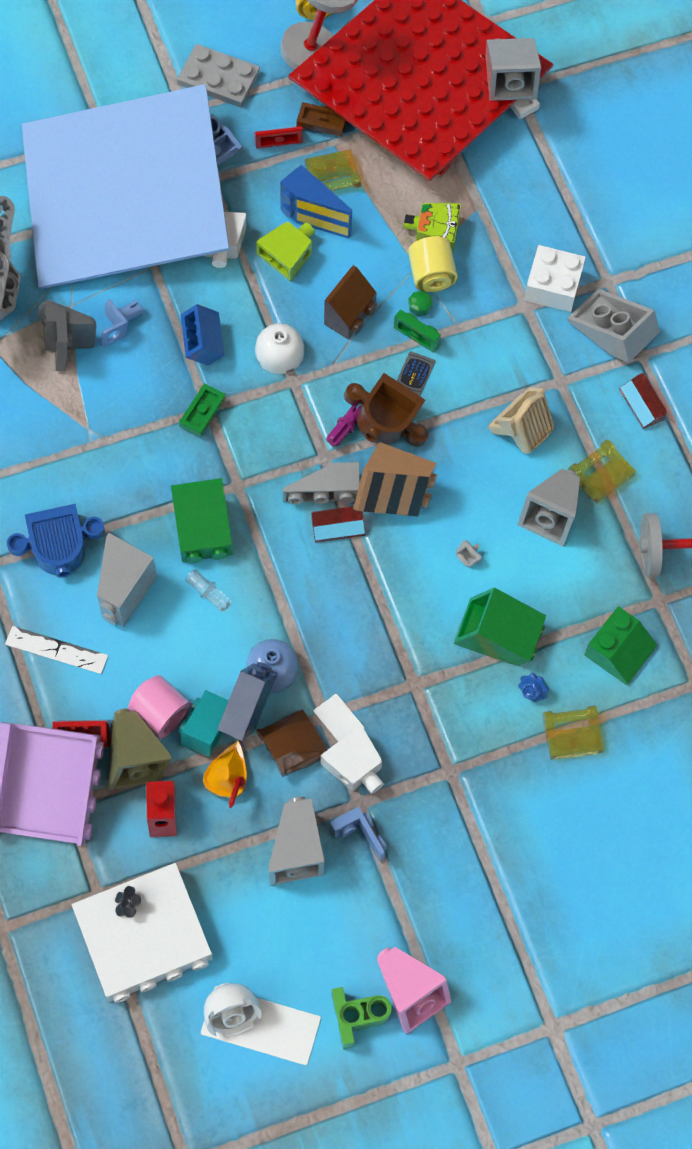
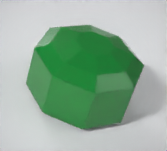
[408,291,432,316]

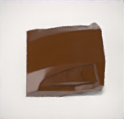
[256,710,327,778]

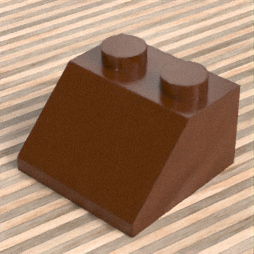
[324,265,378,339]

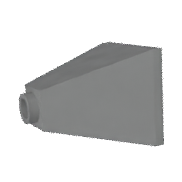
[517,469,580,547]

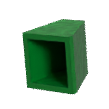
[171,478,233,563]
[454,587,546,666]

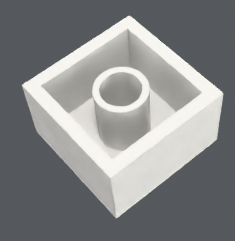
[524,245,585,312]

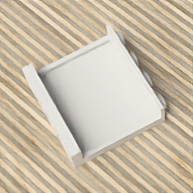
[71,863,213,1003]

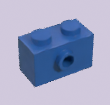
[181,304,224,365]

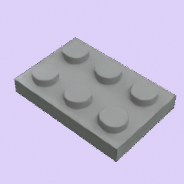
[177,44,260,108]

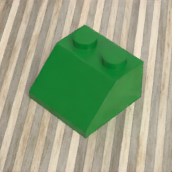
[584,606,657,685]

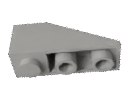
[283,462,360,505]

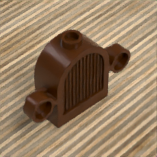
[344,373,429,447]

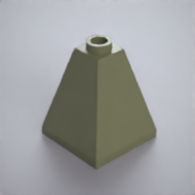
[107,708,171,791]

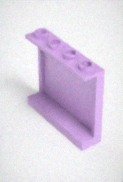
[0,722,104,846]

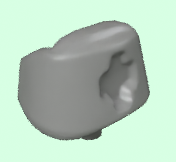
[456,540,482,567]

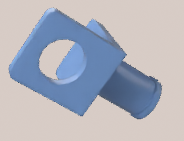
[101,299,143,347]

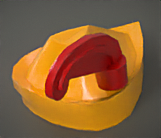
[203,740,247,809]

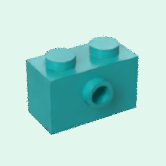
[179,690,229,757]

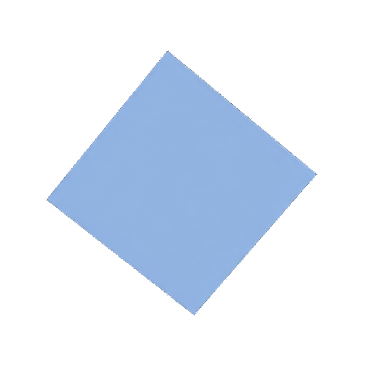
[22,84,230,289]

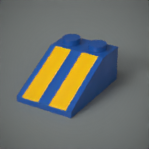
[280,165,352,238]

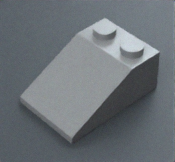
[567,289,660,362]

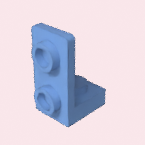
[330,807,387,862]

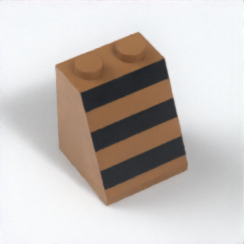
[353,442,438,517]

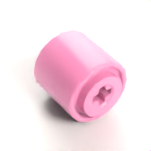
[128,675,192,739]

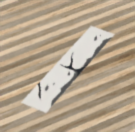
[5,626,108,674]

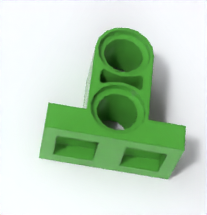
[331,987,392,1049]

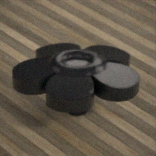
[115,886,141,918]

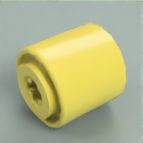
[408,236,458,292]

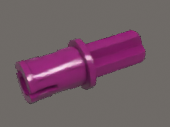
[326,405,361,447]

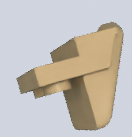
[488,387,554,454]

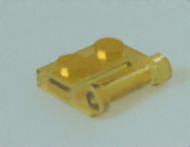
[305,149,362,191]
[568,439,636,503]
[543,705,604,760]

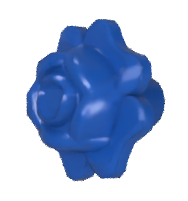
[518,673,549,702]

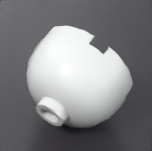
[255,323,304,374]
[204,983,261,1037]

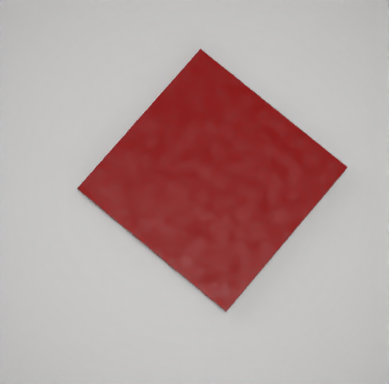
[288,0,554,181]

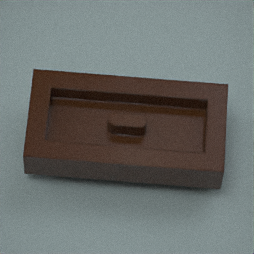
[296,102,346,137]

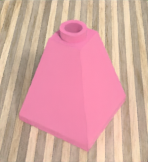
[377,947,451,1035]

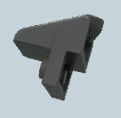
[38,300,96,371]

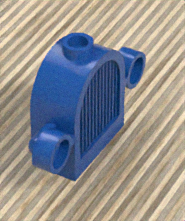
[7,504,105,578]

